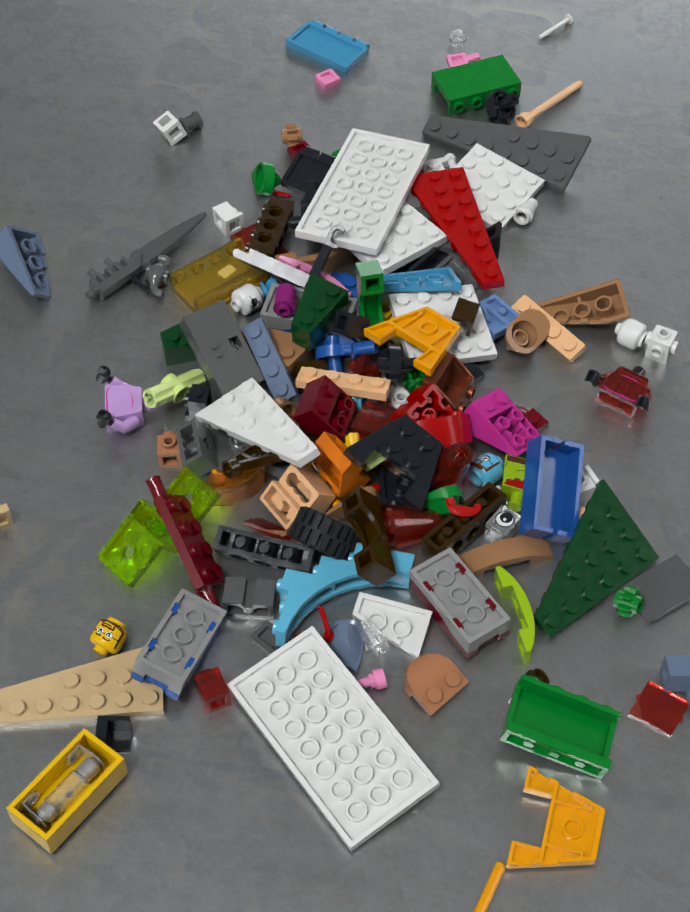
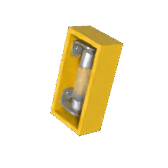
[6,728,128,854]

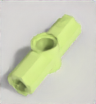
[142,368,207,409]

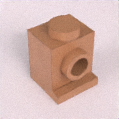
[157,431,183,469]

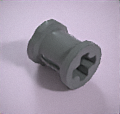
[178,111,203,134]

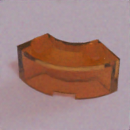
[203,465,267,506]

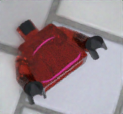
[584,366,652,420]

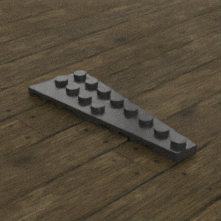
[422,115,591,191]

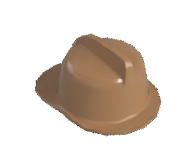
[505,309,550,354]

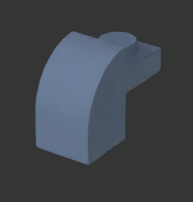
[660,655,690,709]

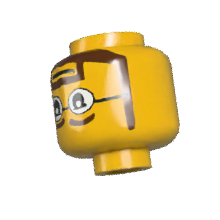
[89,617,128,657]

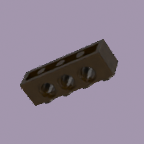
[245,196,294,258]
[421,482,507,560]

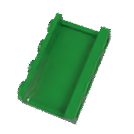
[431,55,521,115]
[500,675,622,780]

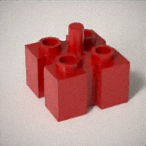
[390,383,454,423]

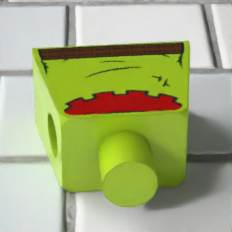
[502,454,526,512]

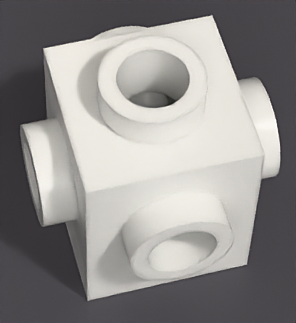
[644,324,679,365]

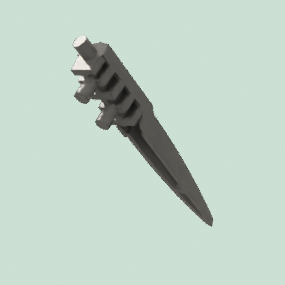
[85,212,207,300]

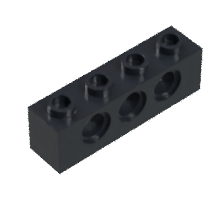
[213,525,318,574]

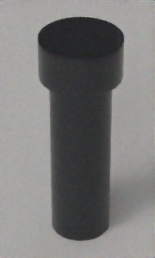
[131,275,152,295]

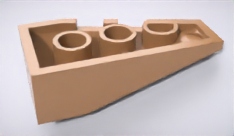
[537,278,631,324]

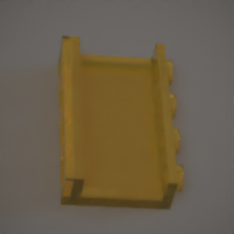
[169,237,271,312]

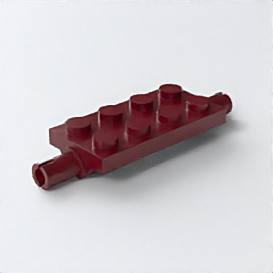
[145,475,225,608]

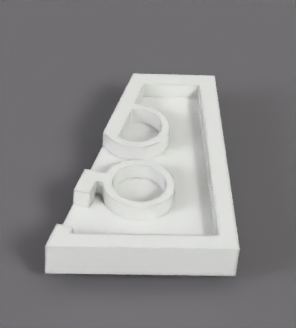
[352,592,433,659]

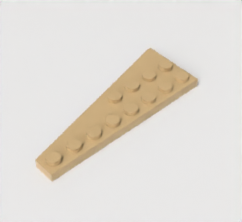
[0,647,164,728]

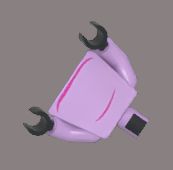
[96,365,158,434]

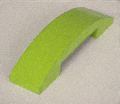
[494,566,535,665]

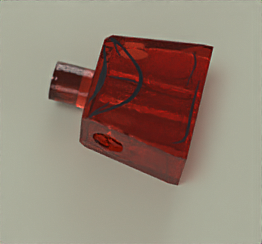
[350,398,396,440]

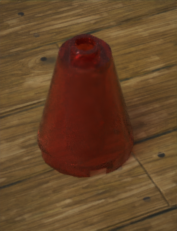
[430,442,473,490]
[380,504,444,551]

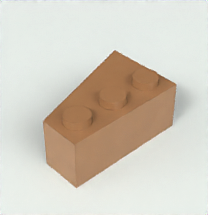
[240,328,316,381]

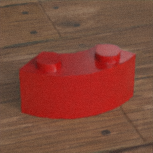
[417,410,474,447]

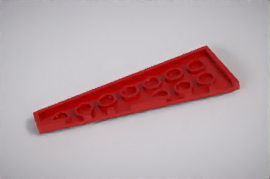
[411,167,505,290]

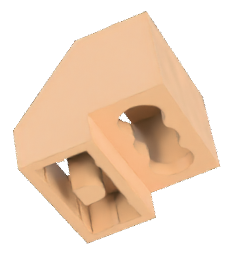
[259,464,337,531]

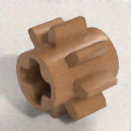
[281,123,303,148]

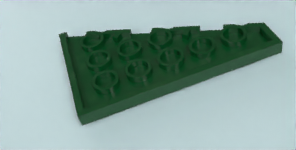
[533,479,659,640]

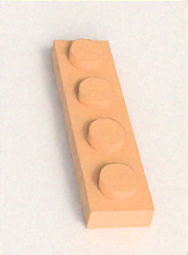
[511,294,587,364]
[296,366,391,401]

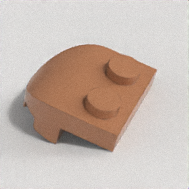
[404,654,469,716]

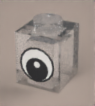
[484,505,521,543]

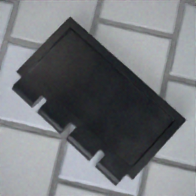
[280,146,336,196]

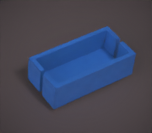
[519,434,585,544]

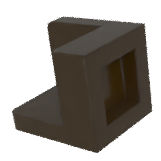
[451,297,480,337]

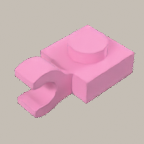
[446,52,481,68]

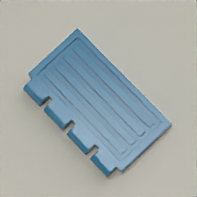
[286,20,370,74]

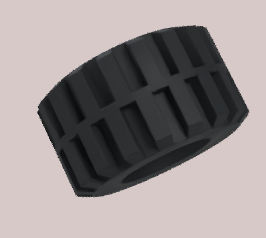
[288,506,357,560]

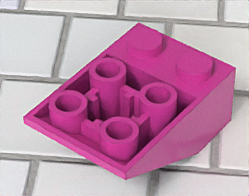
[463,388,540,457]

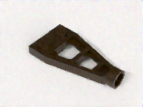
[221,436,316,479]

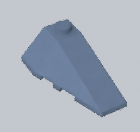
[0,225,51,299]

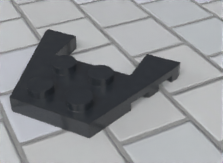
[343,414,443,513]

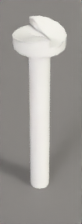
[538,13,574,40]

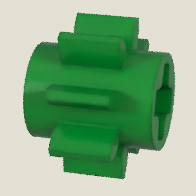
[402,369,425,394]
[613,586,645,619]

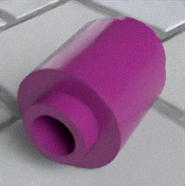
[273,283,297,317]

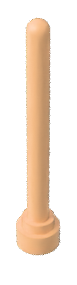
[515,80,583,128]

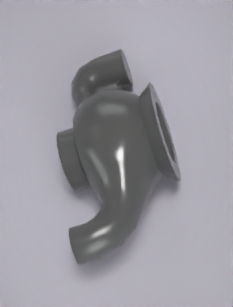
[144,254,171,297]

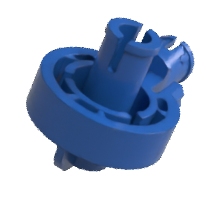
[315,335,379,373]

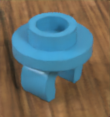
[260,277,281,298]

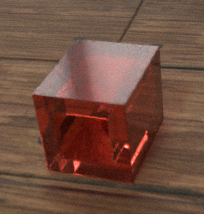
[194,667,231,714]

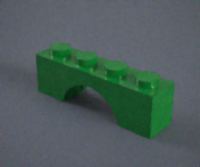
[355,260,384,351]

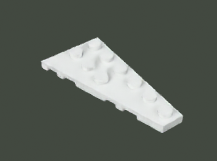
[195,377,321,468]

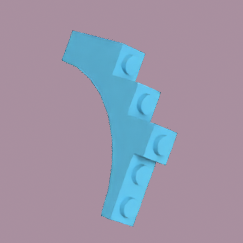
[272,543,415,647]

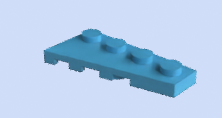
[383,267,461,292]

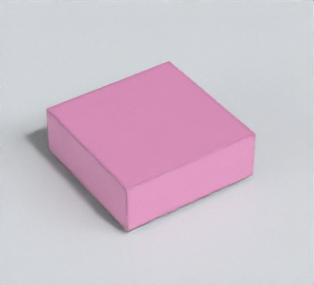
[315,68,341,91]

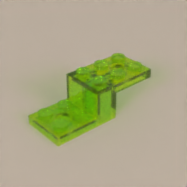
[97,466,221,588]

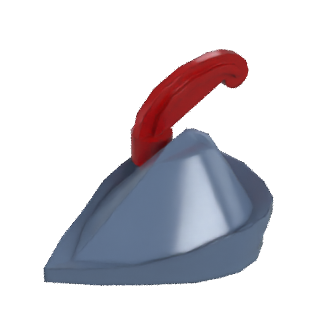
[317,605,364,673]

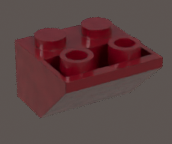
[293,375,357,440]

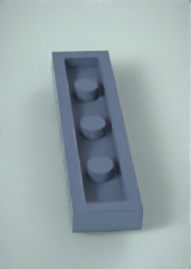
[241,317,299,401]

